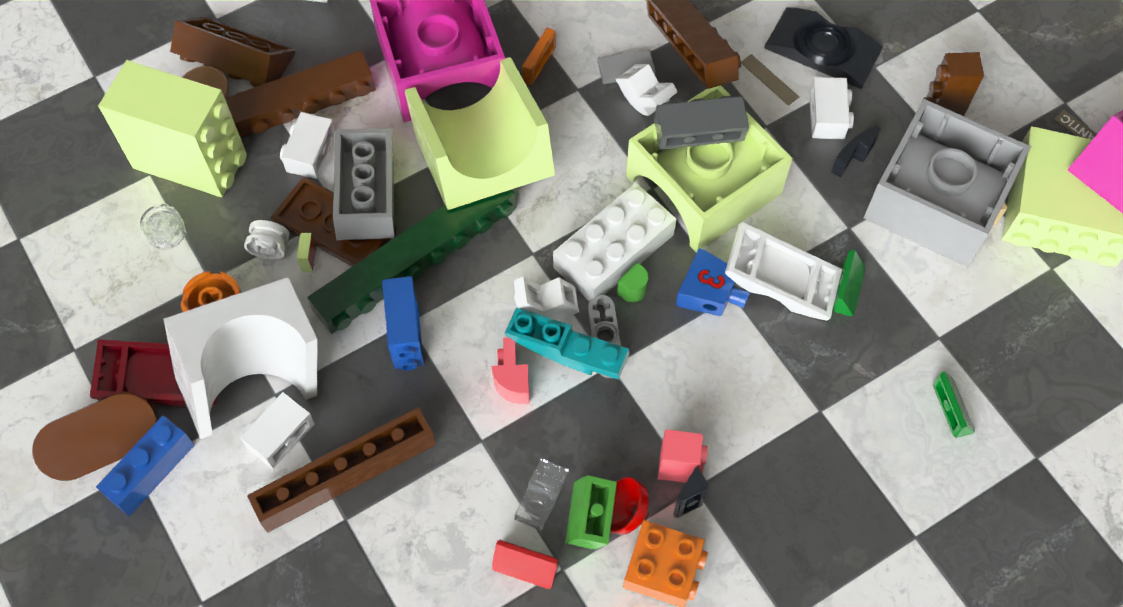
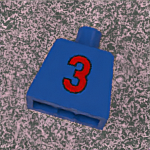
[676,248,750,316]

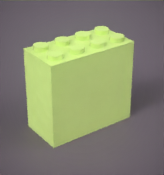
[98,60,247,197]
[1002,126,1123,266]

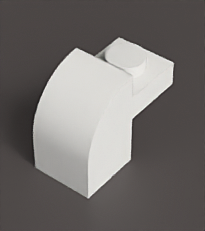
[616,64,677,116]
[514,277,579,321]

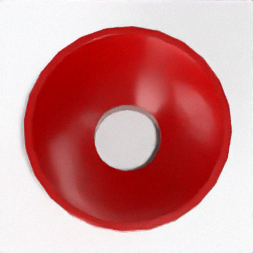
[610,477,650,535]

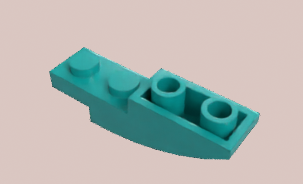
[505,308,629,380]

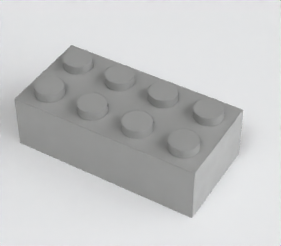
[333,128,394,240]

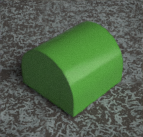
[617,263,648,303]

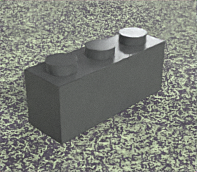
[654,96,749,150]

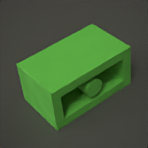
[565,475,617,550]

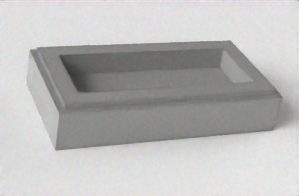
[598,49,655,84]

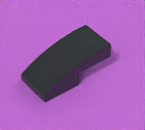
[831,126,881,177]

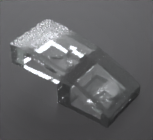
[514,458,569,532]

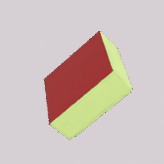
[297,233,316,272]

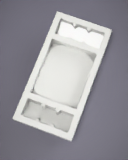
[725,222,842,321]

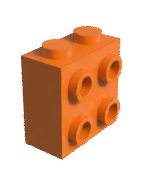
[623,520,708,607]

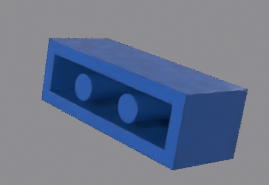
[96,416,195,516]

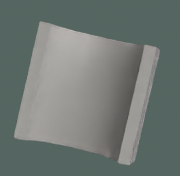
[864,99,1031,267]

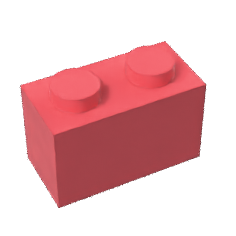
[658,429,708,483]

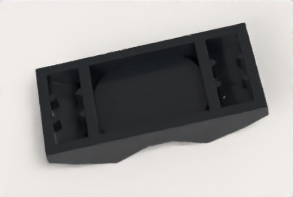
[764,7,883,89]

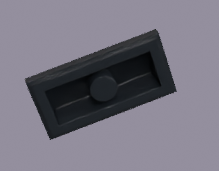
[673,466,709,518]

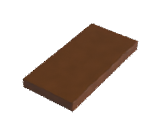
[271,176,397,266]

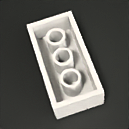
[553,183,676,301]

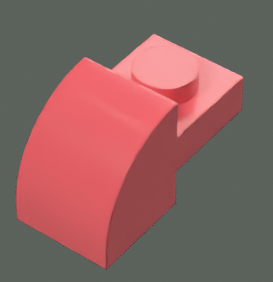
[492,337,529,404]

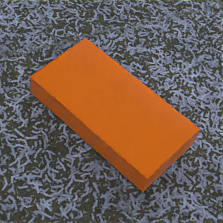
[522,27,556,85]

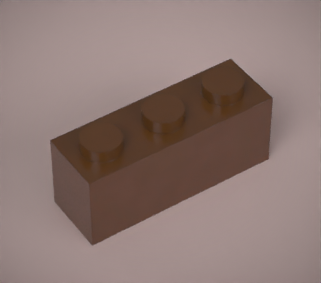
[923,52,984,116]

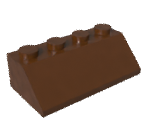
[170,16,296,87]

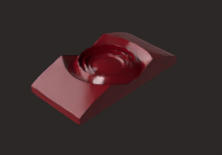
[90,339,218,408]

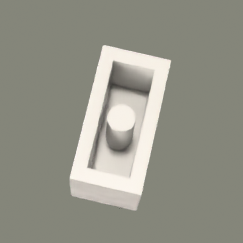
[809,77,854,139]
[280,112,335,179]
[240,392,315,469]

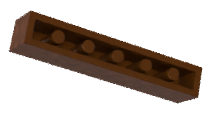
[646,0,741,89]
[225,50,376,138]
[247,407,436,533]

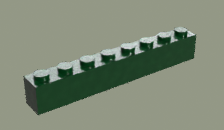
[307,189,517,334]

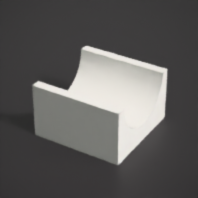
[164,277,317,439]

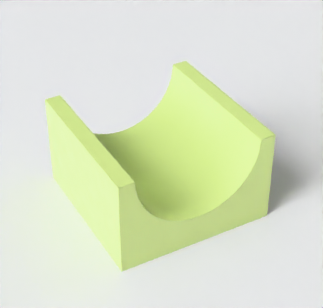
[404,57,555,210]
[626,85,793,253]

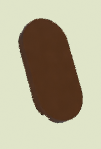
[32,392,158,481]

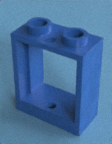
[382,276,424,371]

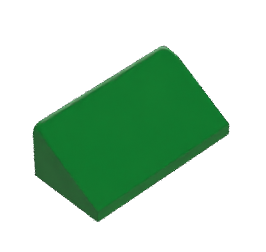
[833,249,865,317]
[933,371,975,438]

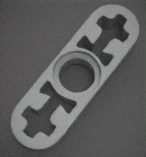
[588,295,621,378]

